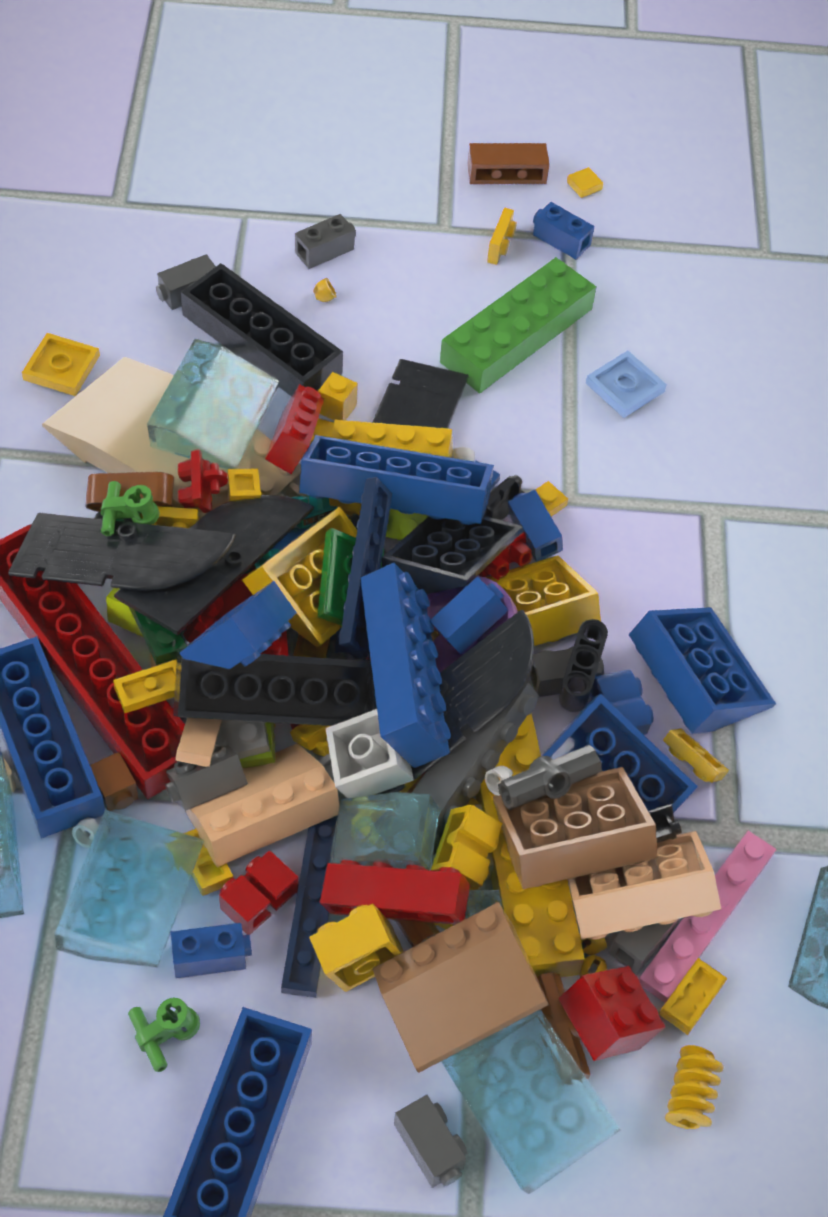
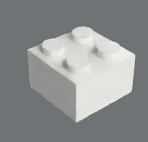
[325,709,414,802]

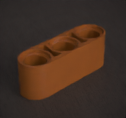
[85,472,174,512]

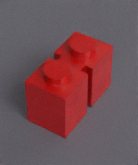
[219,850,299,935]

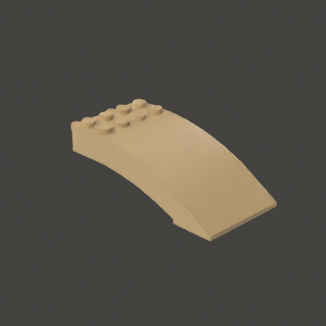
[42,356,309,519]

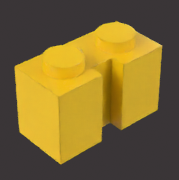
[431,804,502,888]

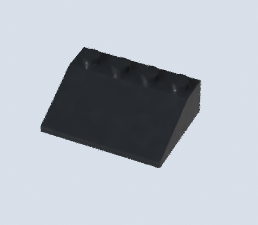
[382,516,523,594]

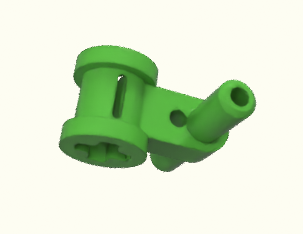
[101,481,160,536]
[128,997,200,1072]

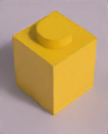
[318,372,358,421]

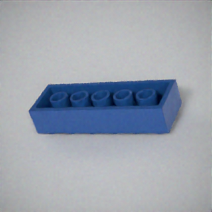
[299,435,494,525]
[360,563,451,768]
[0,636,106,839]
[163,1007,312,1217]

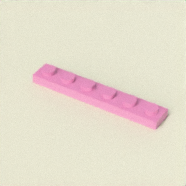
[639,830,776,1003]

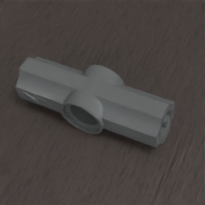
[498,745,602,810]

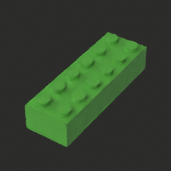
[440,257,597,394]

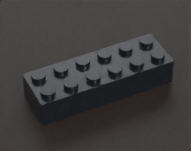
[181,263,343,397]
[173,649,377,726]

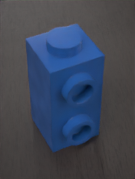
[533,202,595,260]
[508,489,563,562]
[430,577,509,655]
[170,923,252,978]

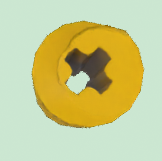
[664,1045,724,1129]

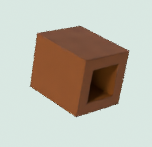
[90,752,138,813]

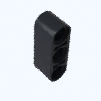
[559,619,608,712]

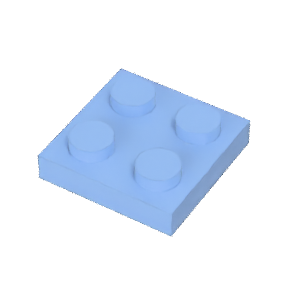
[586,351,667,418]

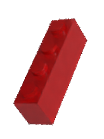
[265,384,325,474]
[320,860,470,925]

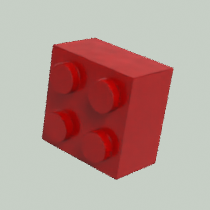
[558,966,666,1061]

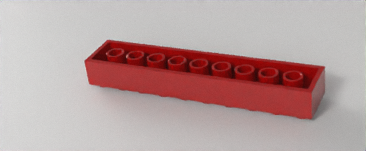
[0,524,185,800]

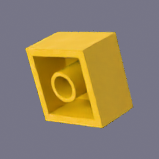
[309,904,404,992]

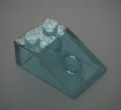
[329,792,440,870]

